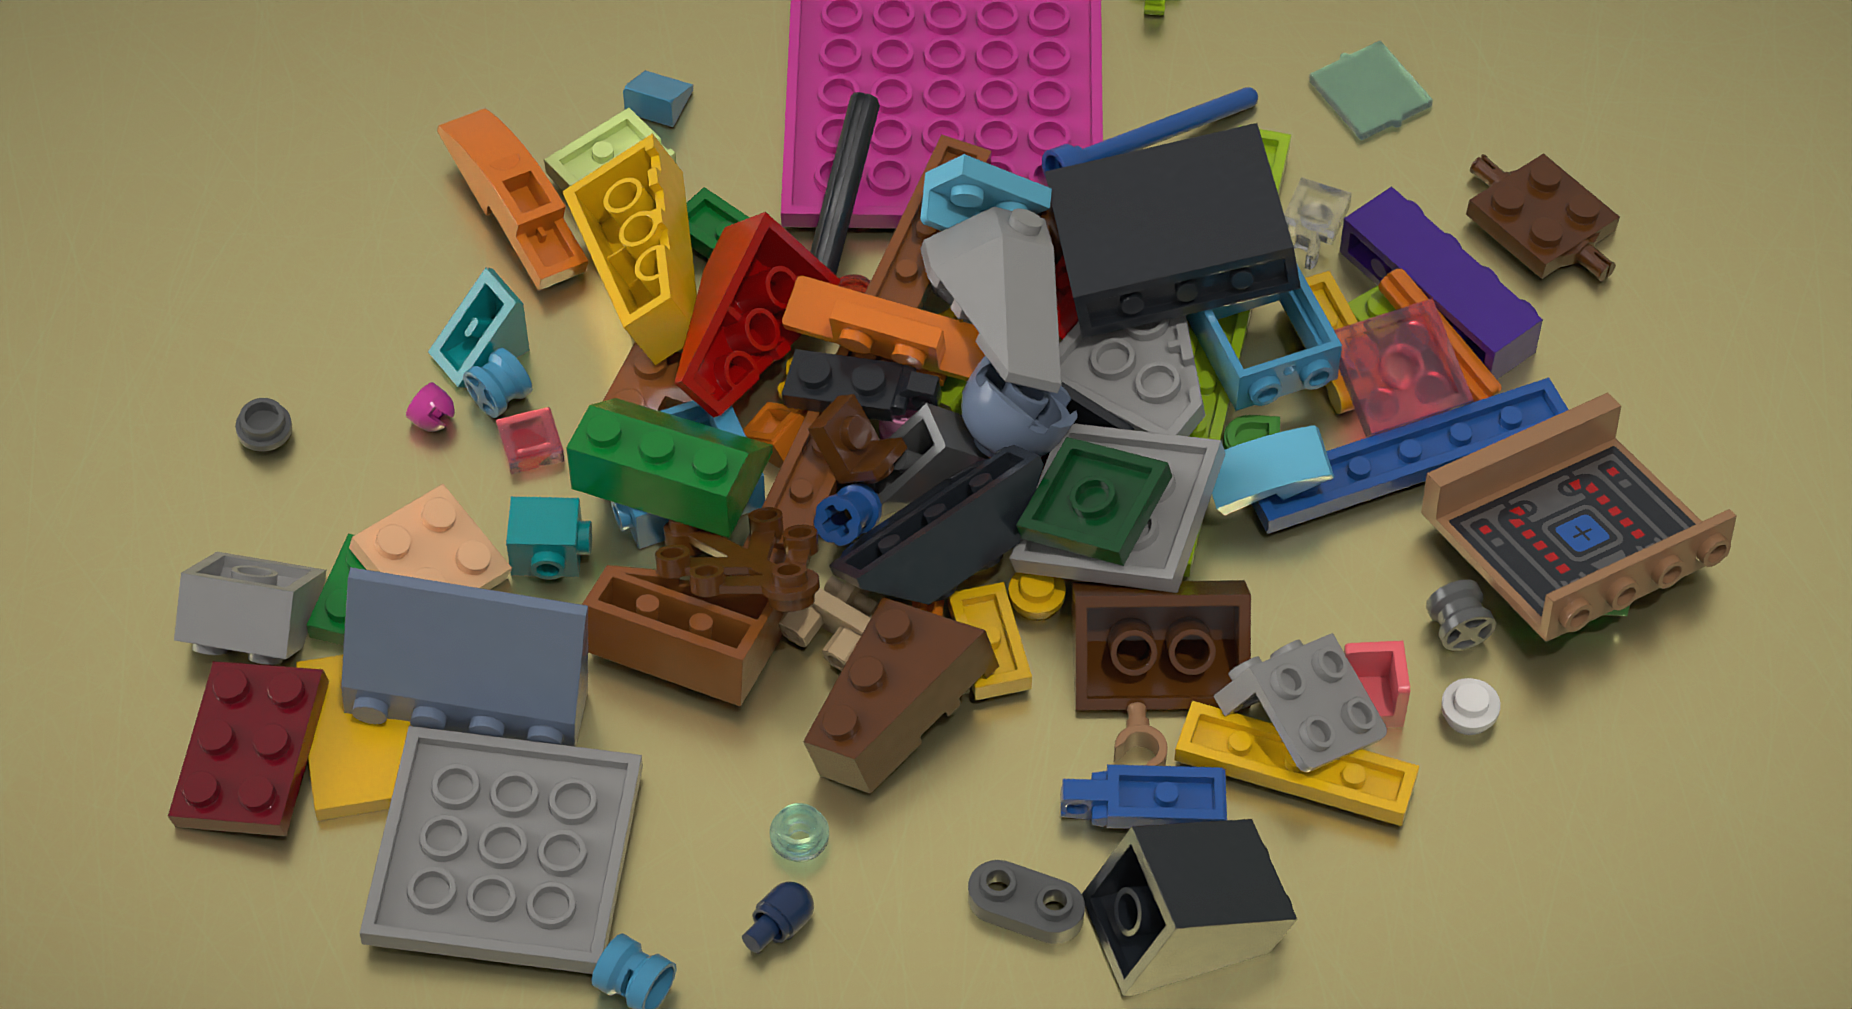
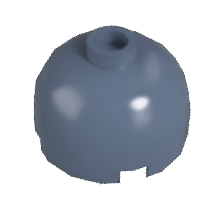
[961,356,1077,457]

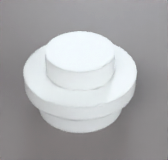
[1441,678,1501,735]

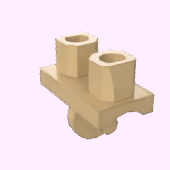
[779,576,879,671]

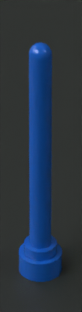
[1042,87,1258,178]

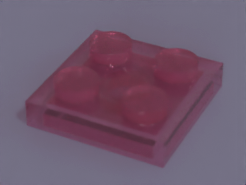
[1334,298,1473,438]

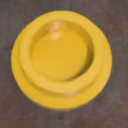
[1008,572,1066,621]

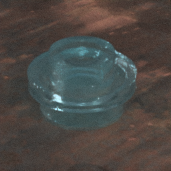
[770,803,829,862]

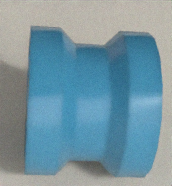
[463,348,533,418]

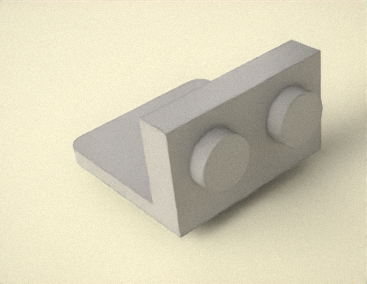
[1214,633,1387,772]

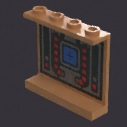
[1421,392,1737,642]

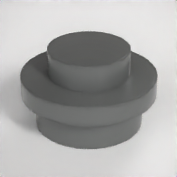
[235,398,292,451]

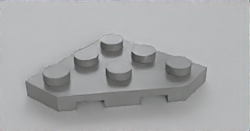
[1059,315,1205,436]

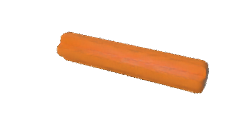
[1378,269,1502,402]

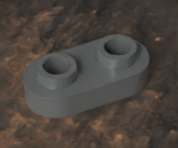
[968,860,1085,944]

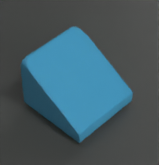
[623,70,693,127]

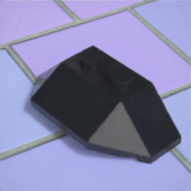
[829,445,1044,605]

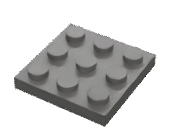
[1010,424,1225,593]

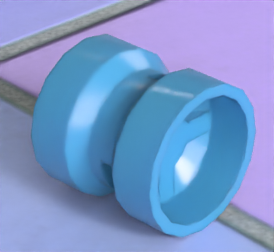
[591,933,677,1009]

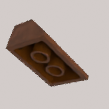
[1072,580,1251,710]

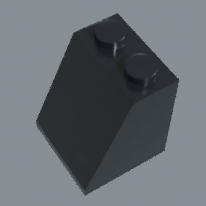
[1082,819,1297,997]

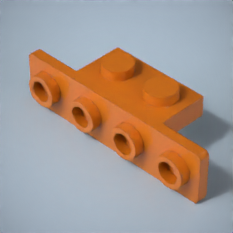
[782,276,985,381]

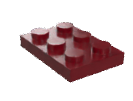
[168,661,329,836]

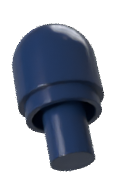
[742,881,814,953]

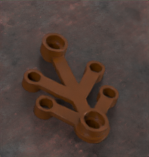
[655,507,820,612]

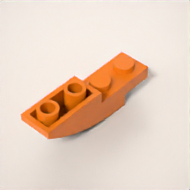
[437,108,588,290]

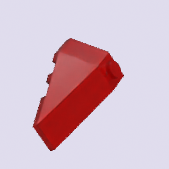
[674,212,841,418]

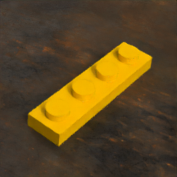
[1174,701,1419,826]

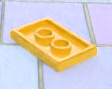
[296,654,412,821]

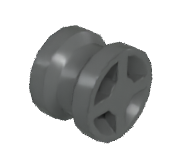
[1426,580,1497,651]

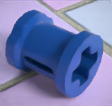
[814,483,882,546]

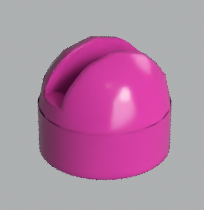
[406,382,455,432]

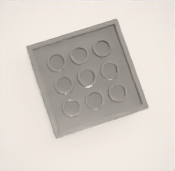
[360,726,643,974]

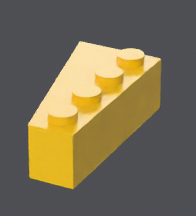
[562,133,697,365]

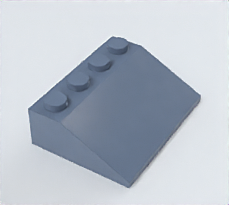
[341,567,588,747]

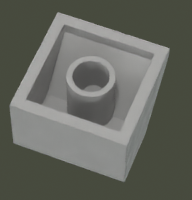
[174,552,327,664]

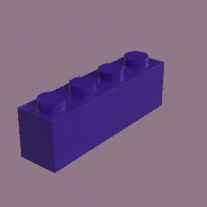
[1339,186,1543,380]

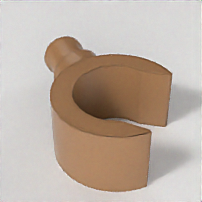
[1113,702,1168,766]

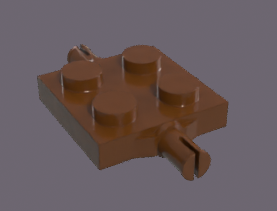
[1466,153,1620,281]

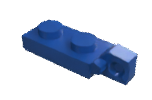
[1060,764,1227,829]

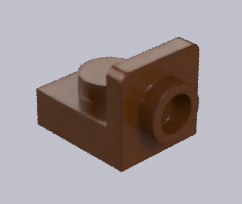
[808,394,907,484]

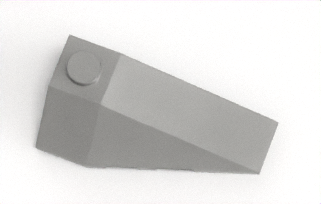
[920,207,1061,393]

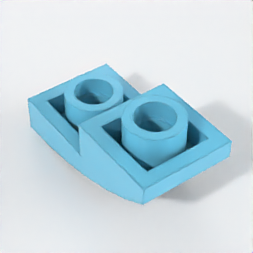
[1212,425,1335,515]

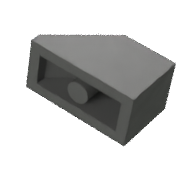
[857,403,990,516]

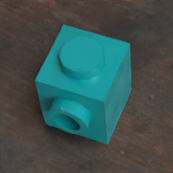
[506,496,592,580]

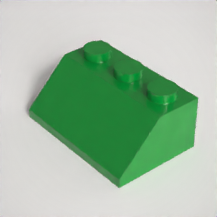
[566,398,773,538]

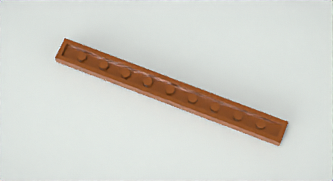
[732,134,992,576]

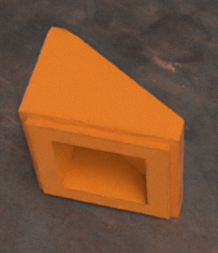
[743,402,808,468]

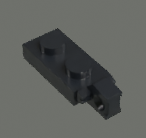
[781,349,942,422]

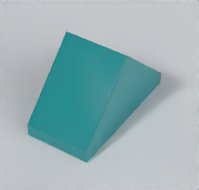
[428,267,530,388]

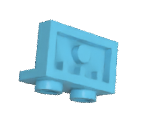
[920,154,1052,231]

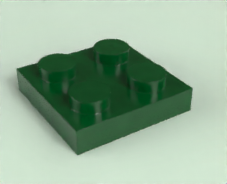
[1016,437,1172,566]

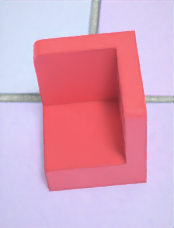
[1344,641,1410,728]

